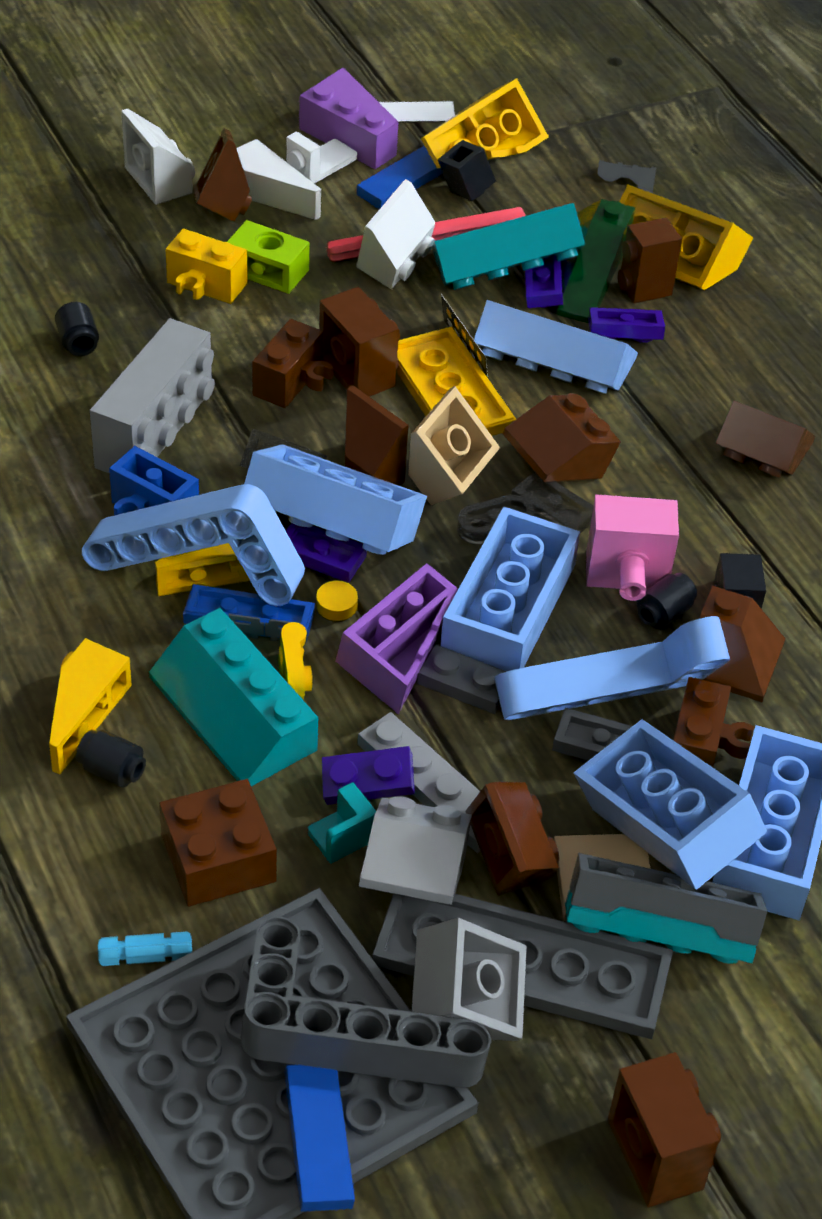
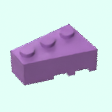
[299,68,398,170]
[335,563,458,714]

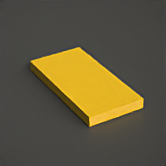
[396,326,516,436]

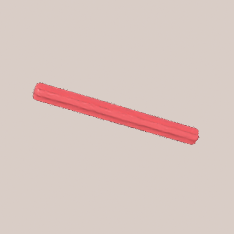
[327,207,526,262]

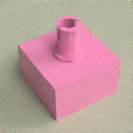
[586,495,679,601]

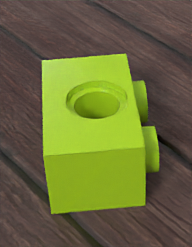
[227,220,310,294]

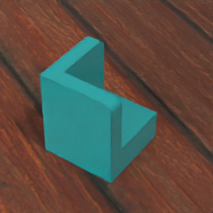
[308,782,376,864]

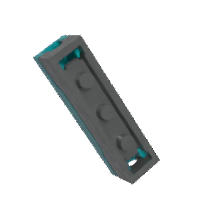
[565,853,767,964]

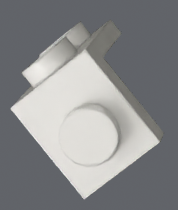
[286,131,357,184]

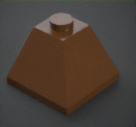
[193,128,252,222]
[345,385,409,486]
[699,586,785,702]

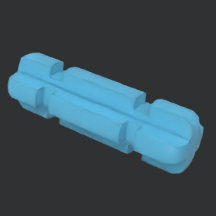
[98,931,192,966]

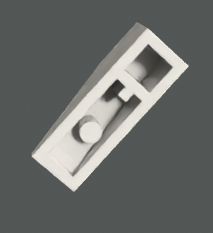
[236,139,321,220]

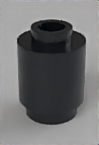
[55,302,99,356]
[637,573,697,630]
[76,730,146,787]

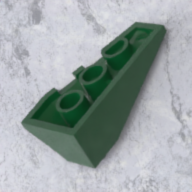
[557,199,635,323]

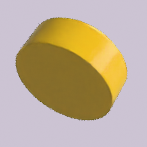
[316,581,358,621]

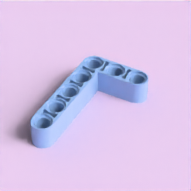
[82,484,305,606]
[494,616,730,720]

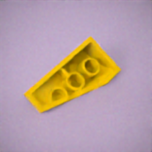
[420,78,549,169]
[619,185,753,290]

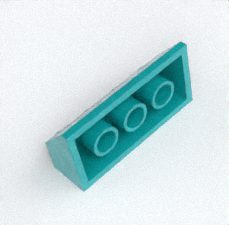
[432,203,585,290]
[149,608,318,786]

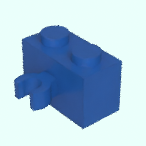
[109,446,199,515]

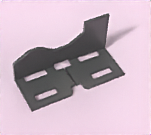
[597,160,656,193]
[229,614,300,641]

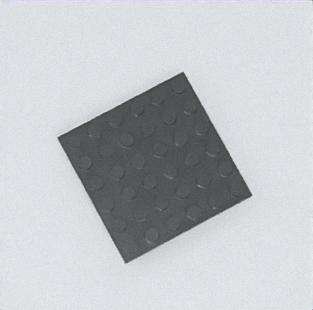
[66,888,478,1219]

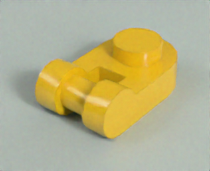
[278,622,312,700]

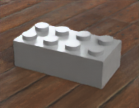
[90,318,215,474]

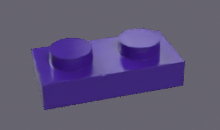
[525,255,563,308]
[588,307,665,342]
[286,523,367,583]
[322,746,415,805]

